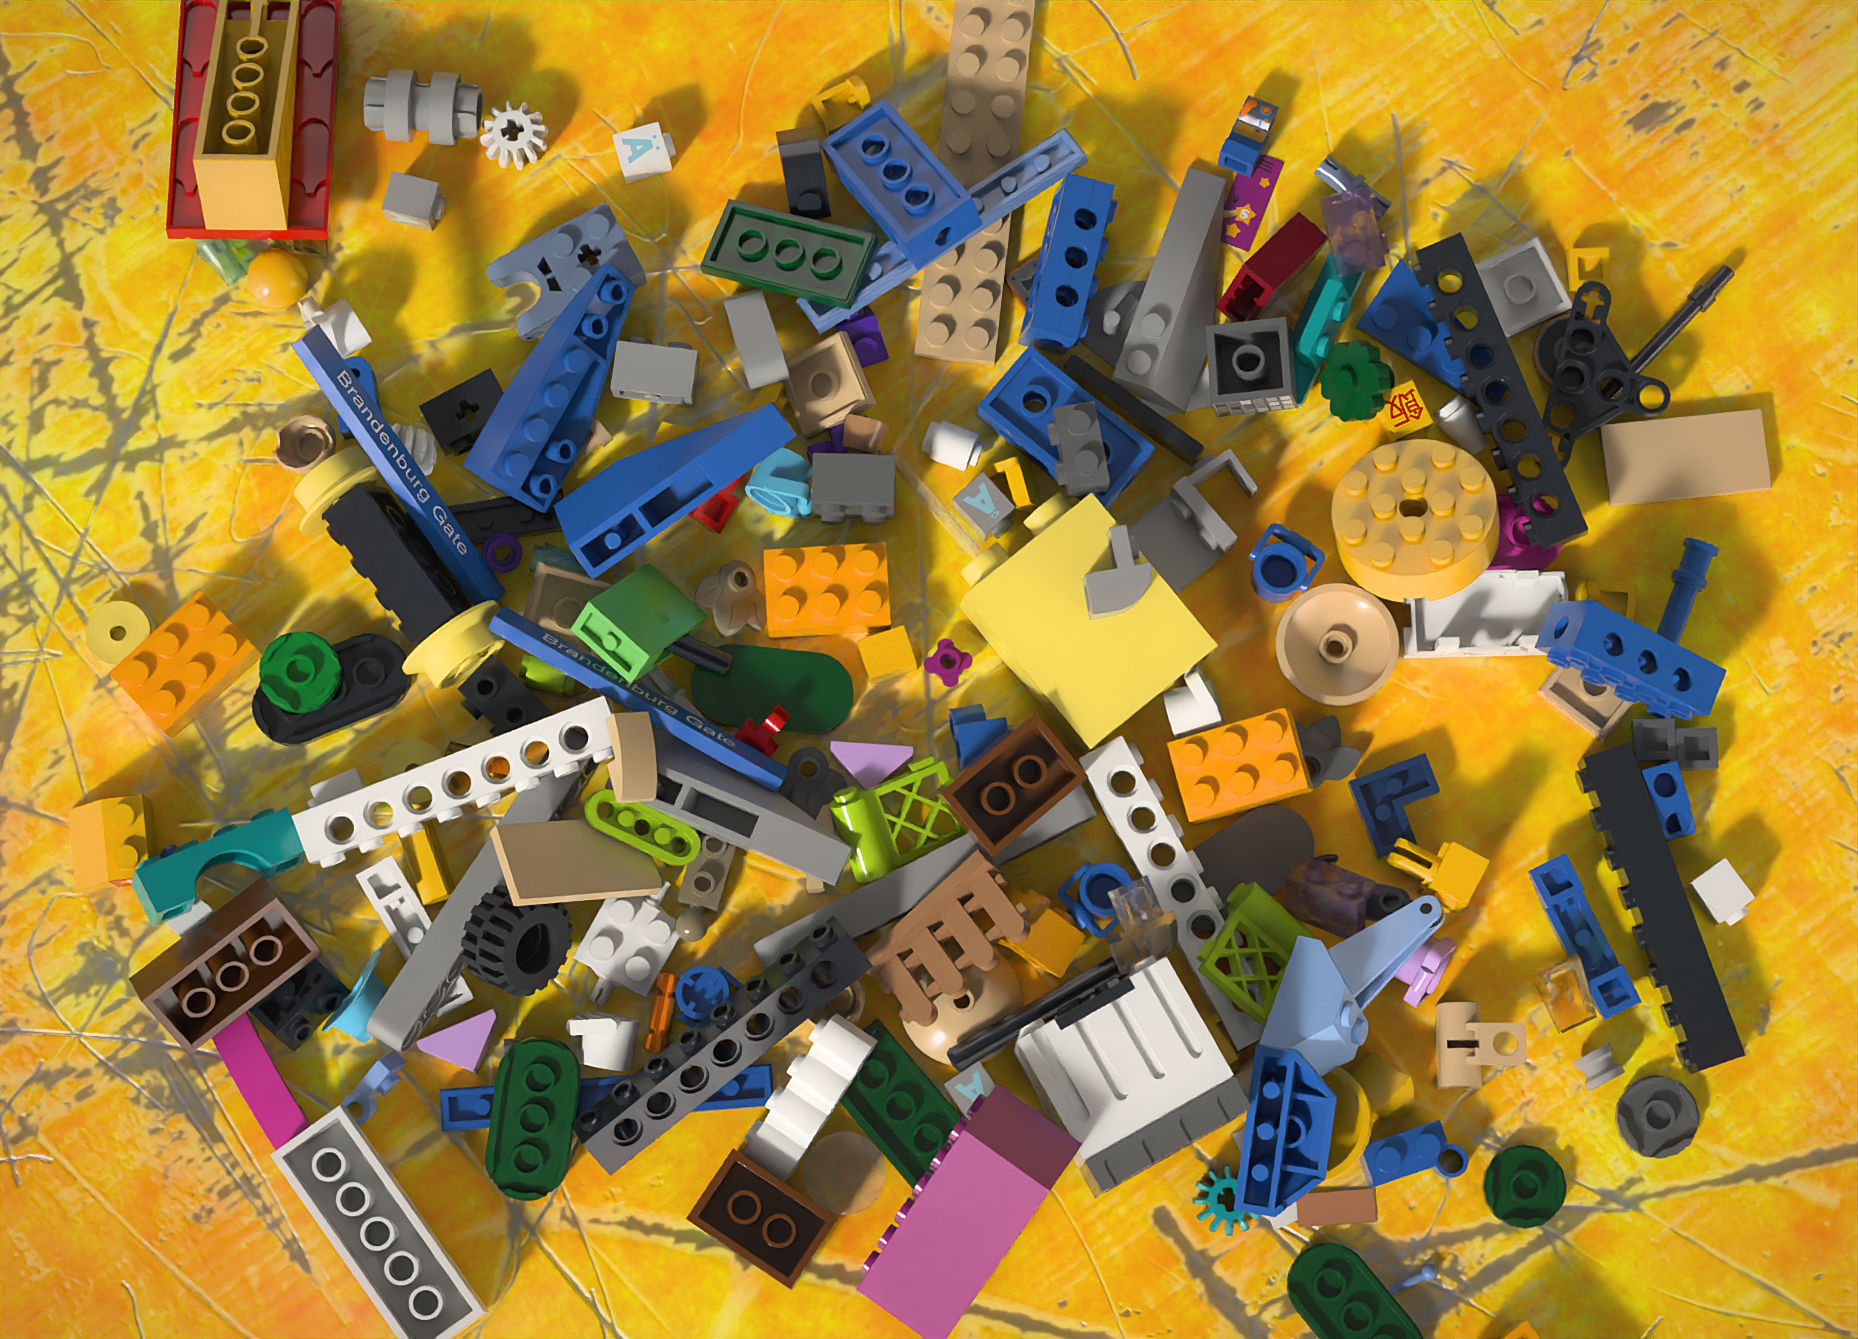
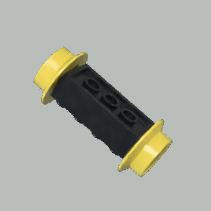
[294,446,505,690]

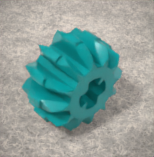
[1192,1164,1261,1236]

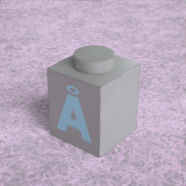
[381,171,447,231]
[952,472,1016,542]
[944,1061,996,1120]

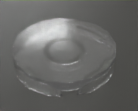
[804,1132,886,1215]

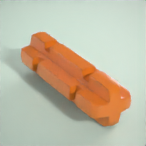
[644,973,680,1054]

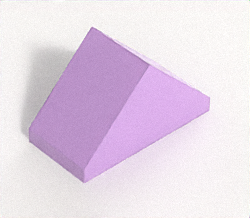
[830,741,913,790]
[416,1009,500,1074]

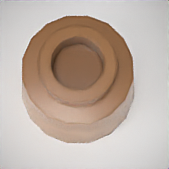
[842,414,889,455]

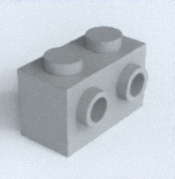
[610,337,700,407]

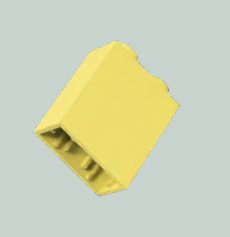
[959,492,1218,756]

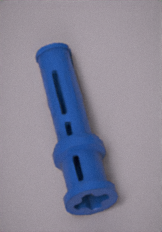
[1656,537,1719,644]

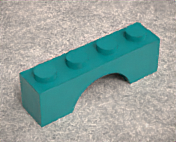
[131,807,306,927]

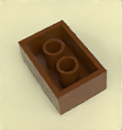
[934,712,1089,858]
[686,1149,839,1291]

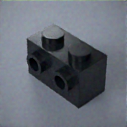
[457,654,553,738]

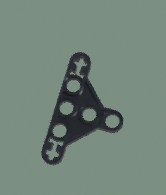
[1533,281,1671,472]

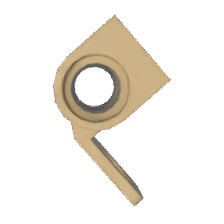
[1435,1002,1527,1089]

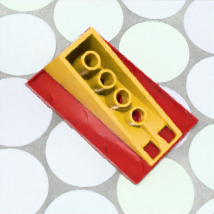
[166,0,342,240]

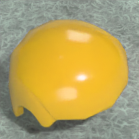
[246,248,309,309]

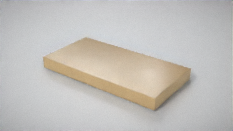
[1598,409,1772,507]
[490,819,663,906]

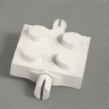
[573,878,679,1007]

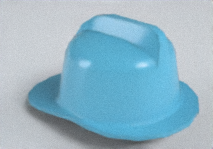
[322,947,388,1043]

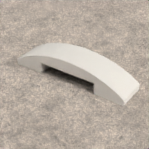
[355,854,474,1019]

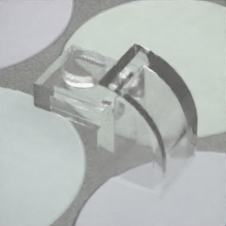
[1105,875,1178,975]

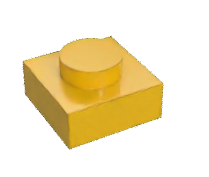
[1567,247,1612,292]

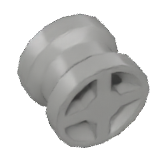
[1573,1043,1625,1091]

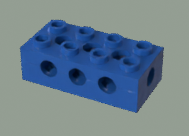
[819,98,983,270]
[1017,173,1118,356]
[977,345,1155,511]
[1534,600,1727,720]

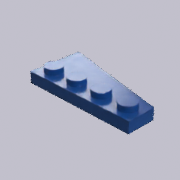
[1356,259,1507,407]

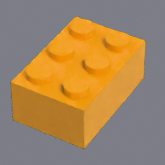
[763,542,891,639]
[109,589,262,739]
[1167,708,1314,825]

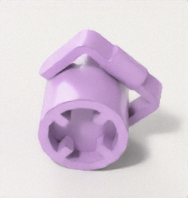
[1393,936,1457,1008]

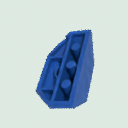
[1234,1044,1337,1217]

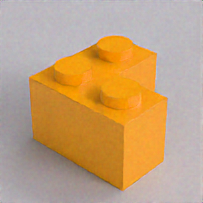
[973,878,1086,978]

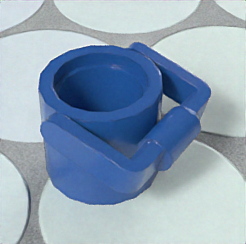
[1248,523,1325,603]
[1057,861,1134,938]
[676,966,744,1028]

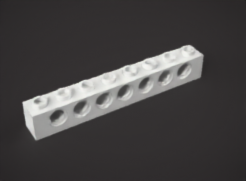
[292,696,615,868]
[1078,736,1270,1054]

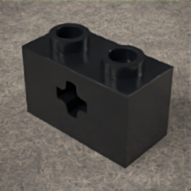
[419,368,504,457]

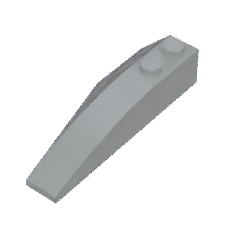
[1112,166,1226,414]

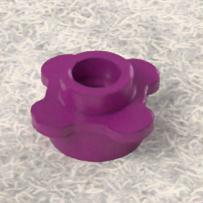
[924,639,972,687]

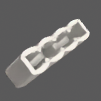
[743,1013,878,1183]

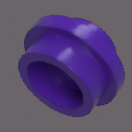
[481,532,523,574]

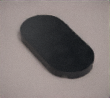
[252,633,412,747]

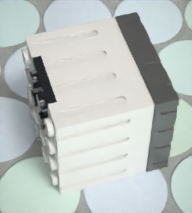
[1013,955,1252,1198]

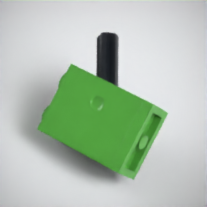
[570,563,733,684]

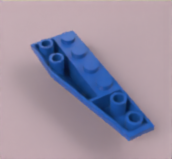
[463,263,636,513]
[553,402,797,580]

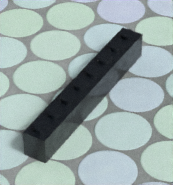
[1575,742,1745,1074]

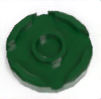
[1481,1145,1567,1229]

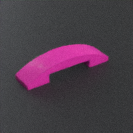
[212,1011,311,1150]

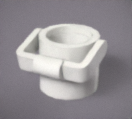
[298,296,372,359]
[1163,666,1225,740]
[566,1011,639,1071]

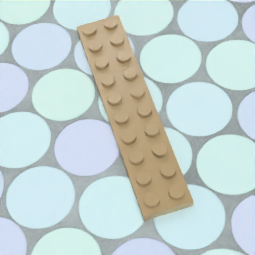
[914,0,1036,365]

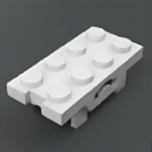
[1400,570,1568,658]

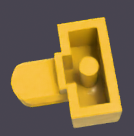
[1387,838,1490,915]

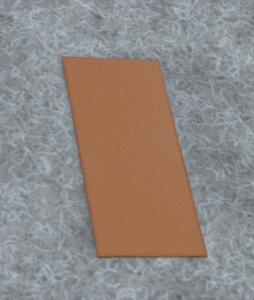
[1296,1189,1377,1227]

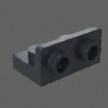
[248,958,351,1051]

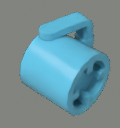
[745,447,813,520]

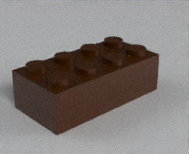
[129,876,322,1055]

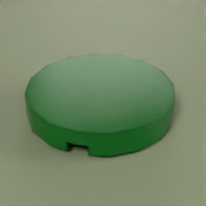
[259,631,342,713]

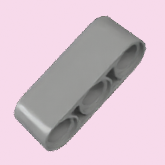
[722,288,790,390]

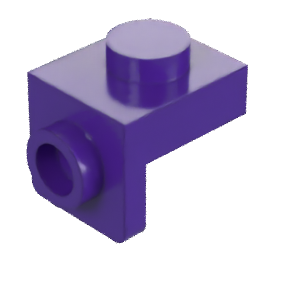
[833,305,889,368]

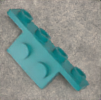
[1292,252,1367,407]

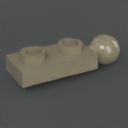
[675,831,737,942]

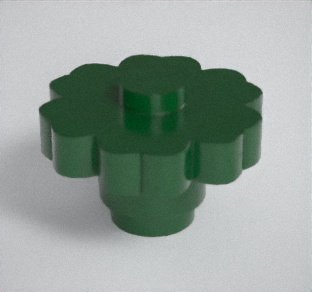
[1320,340,1395,422]

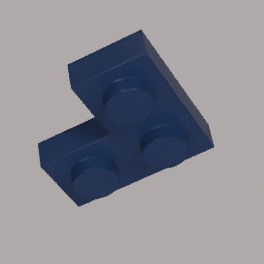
[1347,753,1440,860]

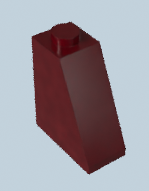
[1216,212,1329,323]

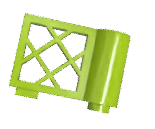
[829,755,967,883]
[1196,882,1316,1024]

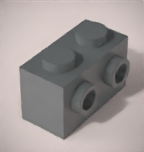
[1047,401,1110,498]

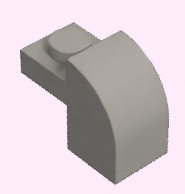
[1082,525,1151,620]

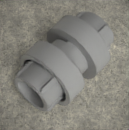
[363,68,483,146]

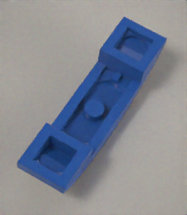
[1528,853,1642,1020]

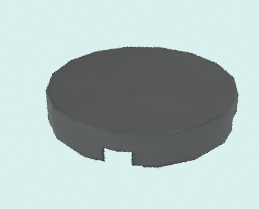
[1614,1075,1700,1159]

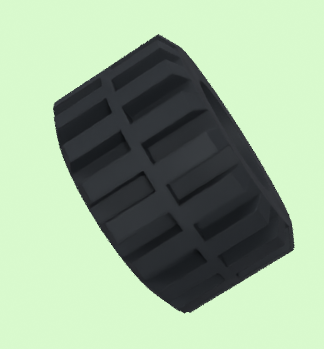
[461,884,573,997]

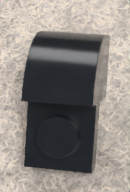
[776,125,831,219]

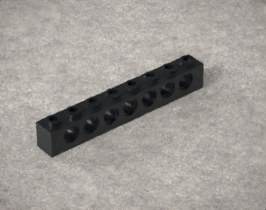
[1411,232,1589,553]
[571,916,873,1176]

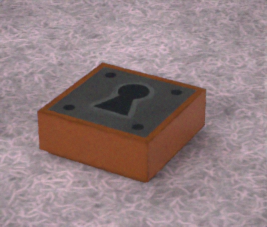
[1004,255,1038,311]

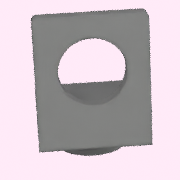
[1187,448,1258,499]

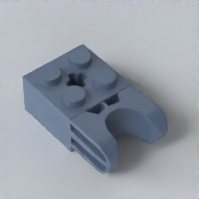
[486,202,647,341]

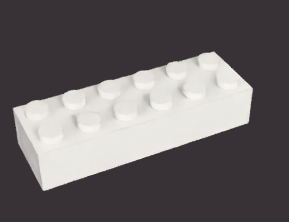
[270,1105,489,1339]

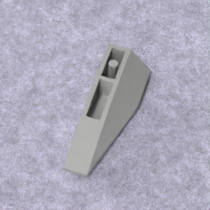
[605,723,853,887]

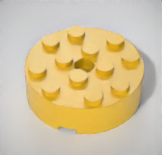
[1331,439,1500,602]

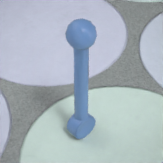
[1387,1264,1438,1295]

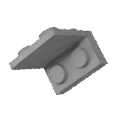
[1128,476,1238,595]

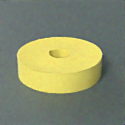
[85,601,153,667]
[380,739,443,806]

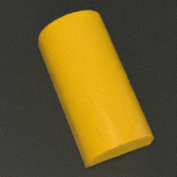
[397,820,456,907]

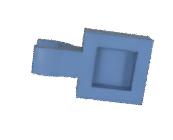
[341,1051,406,1124]

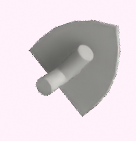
[1079,280,1147,368]

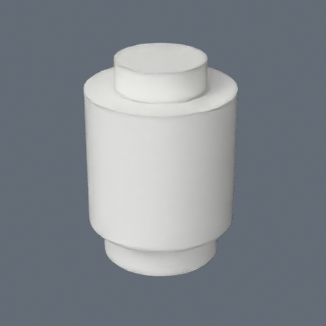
[921,421,984,472]

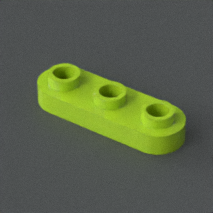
[584,789,701,866]

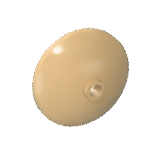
[1275,583,1399,706]
[900,942,1024,1065]

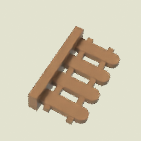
[865,849,1030,1027]

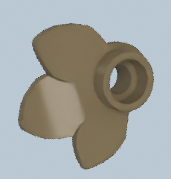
[694,560,767,638]

